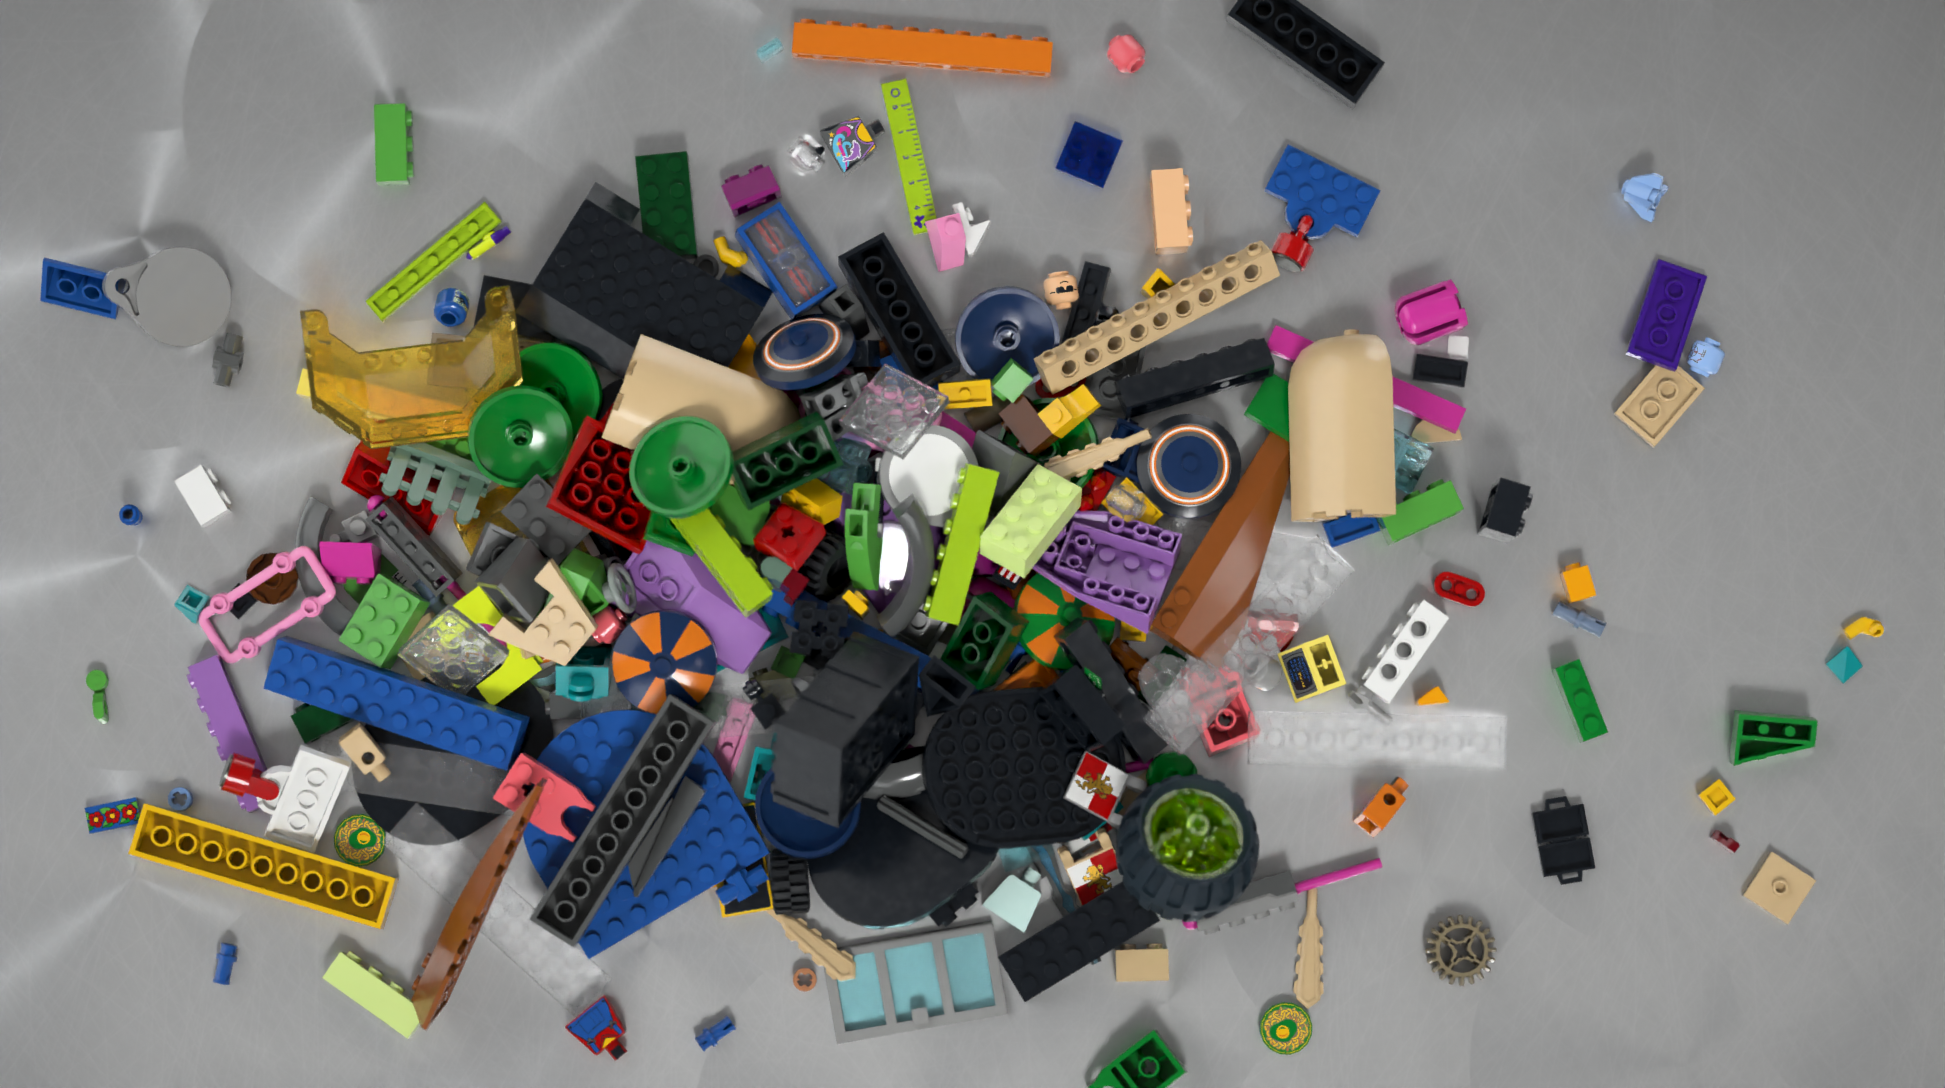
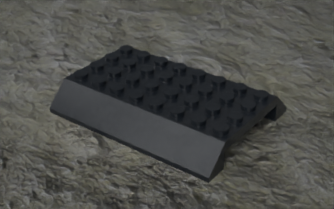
[515,182,773,379]

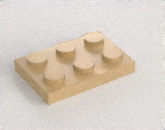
[1614,365,1705,448]

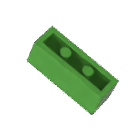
[374,103,414,186]

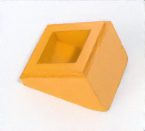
[1415,686,1449,706]

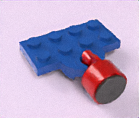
[1264,145,1381,272]

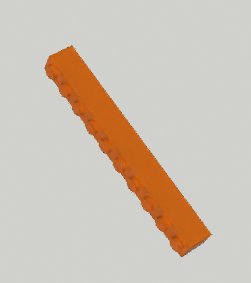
[792,19,1053,77]

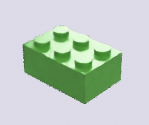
[1376,479,1464,546]
[338,573,431,669]

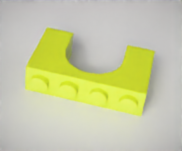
[428,586,544,705]

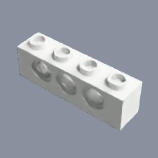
[1362,600,1449,704]

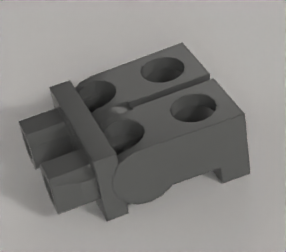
[800,372,877,441]

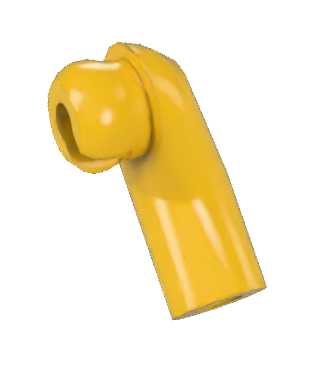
[713,236,748,268]
[1843,617,1884,640]

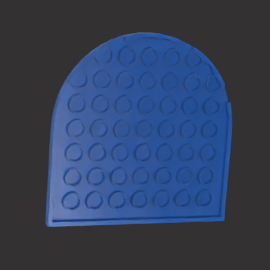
[523,710,770,959]

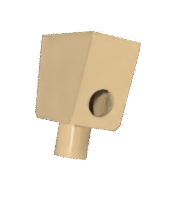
[339,722,392,782]

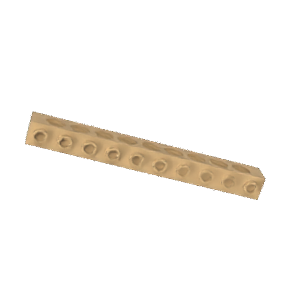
[1034,240,1280,394]

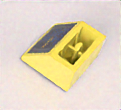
[1277,635,1346,703]

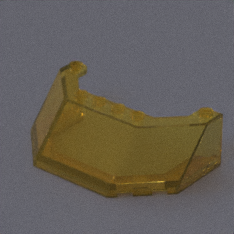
[300,286,523,449]

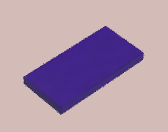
[1626,259,1707,372]

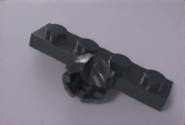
[1061,261,1119,364]

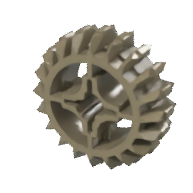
[1425,915,1497,986]

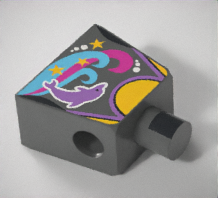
[820,116,886,177]

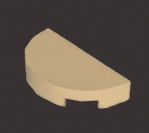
[1410,420,1462,445]

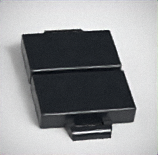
[1531,796,1595,885]

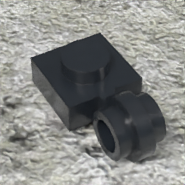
[742,679,786,730]

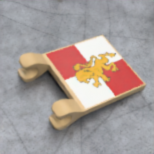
[1057,828,1123,906]

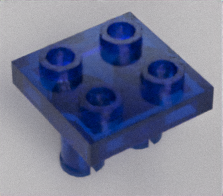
[1055,121,1123,190]

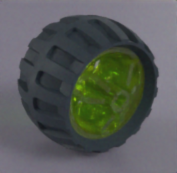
[1116,774,1259,922]

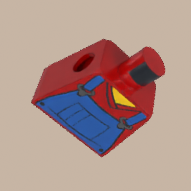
[565,995,627,1061]

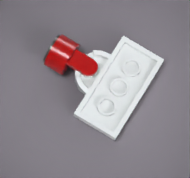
[219,745,351,853]

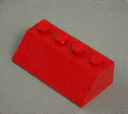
[341,431,457,536]

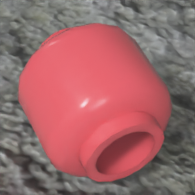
[1107,35,1145,73]
[592,605,628,644]

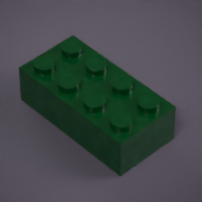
[635,151,698,259]
[731,411,844,510]

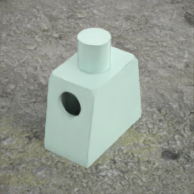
[983,866,1041,933]

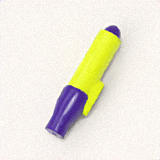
[466,226,511,260]

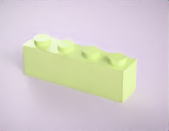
[322,951,420,1039]

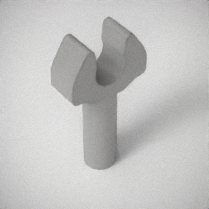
[1347,685,1392,726]

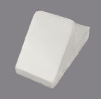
[952,202,990,258]

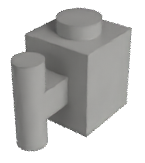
[330,510,380,543]

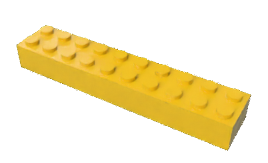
[128,803,399,929]

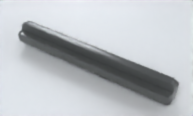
[877,796,969,858]

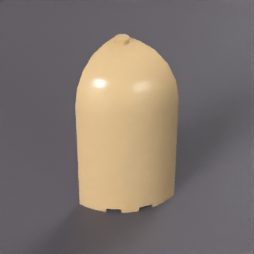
[1288,329,1396,522]
[601,334,801,487]

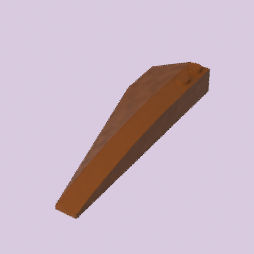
[1149,432,1290,671]
[411,778,547,1030]

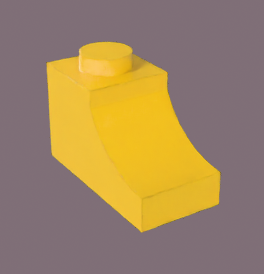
[1038,384,1101,439]

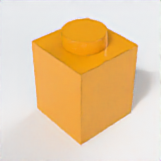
[1560,562,1596,604]

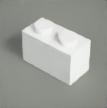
[174,465,232,528]

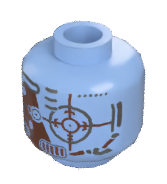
[1686,337,1725,377]

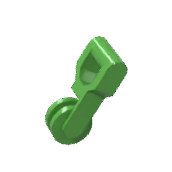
[86,670,109,724]

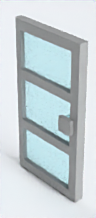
[824,921,1008,1044]

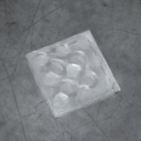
[839,363,950,460]
[397,603,510,695]

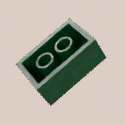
[940,591,1029,690]

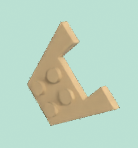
[488,558,598,666]

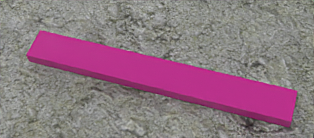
[1267,325,1466,434]

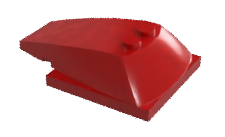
[546,394,651,554]

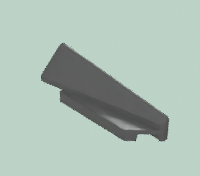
[628,776,708,898]

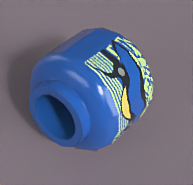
[433,288,470,327]

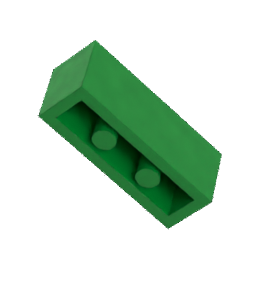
[1552,659,1608,743]

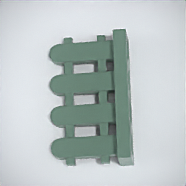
[379,432,492,525]

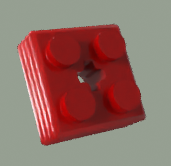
[753,502,826,571]

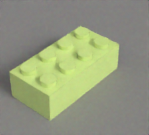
[980,464,1082,578]

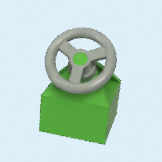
[544,548,637,616]

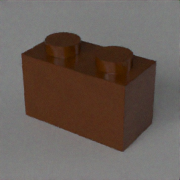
[999,394,1059,457]

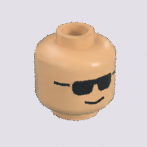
[1043,271,1079,310]

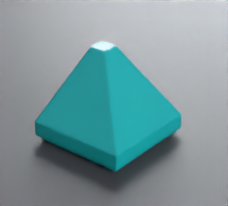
[174,585,210,624]
[1826,646,1863,684]

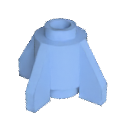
[1621,173,1669,222]

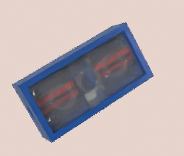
[735,202,838,319]

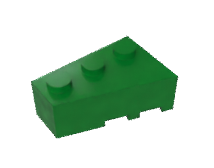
[1729,710,1818,766]

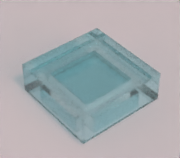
[756,38,784,64]

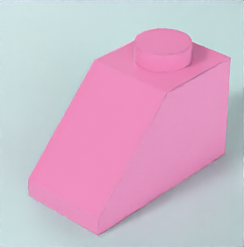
[925,213,966,272]

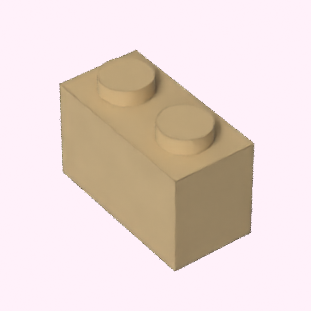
[1115,944,1169,982]

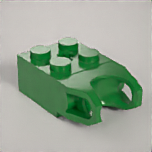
[1088,1030,1188,1088]

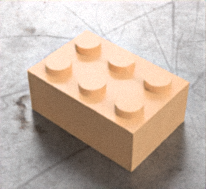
[1150,168,1193,255]

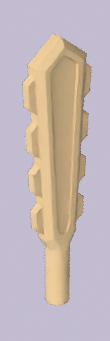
[1044,429,1152,481]
[1293,888,1324,1009]
[765,909,856,982]

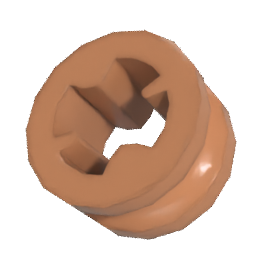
[793,968,817,992]

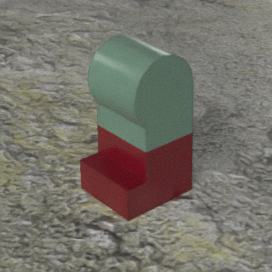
[759,557,809,606]

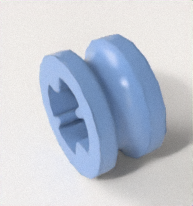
[168,787,193,811]

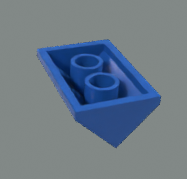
[40,257,126,319]

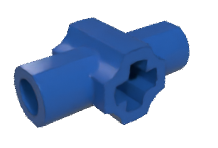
[715,864,769,906]

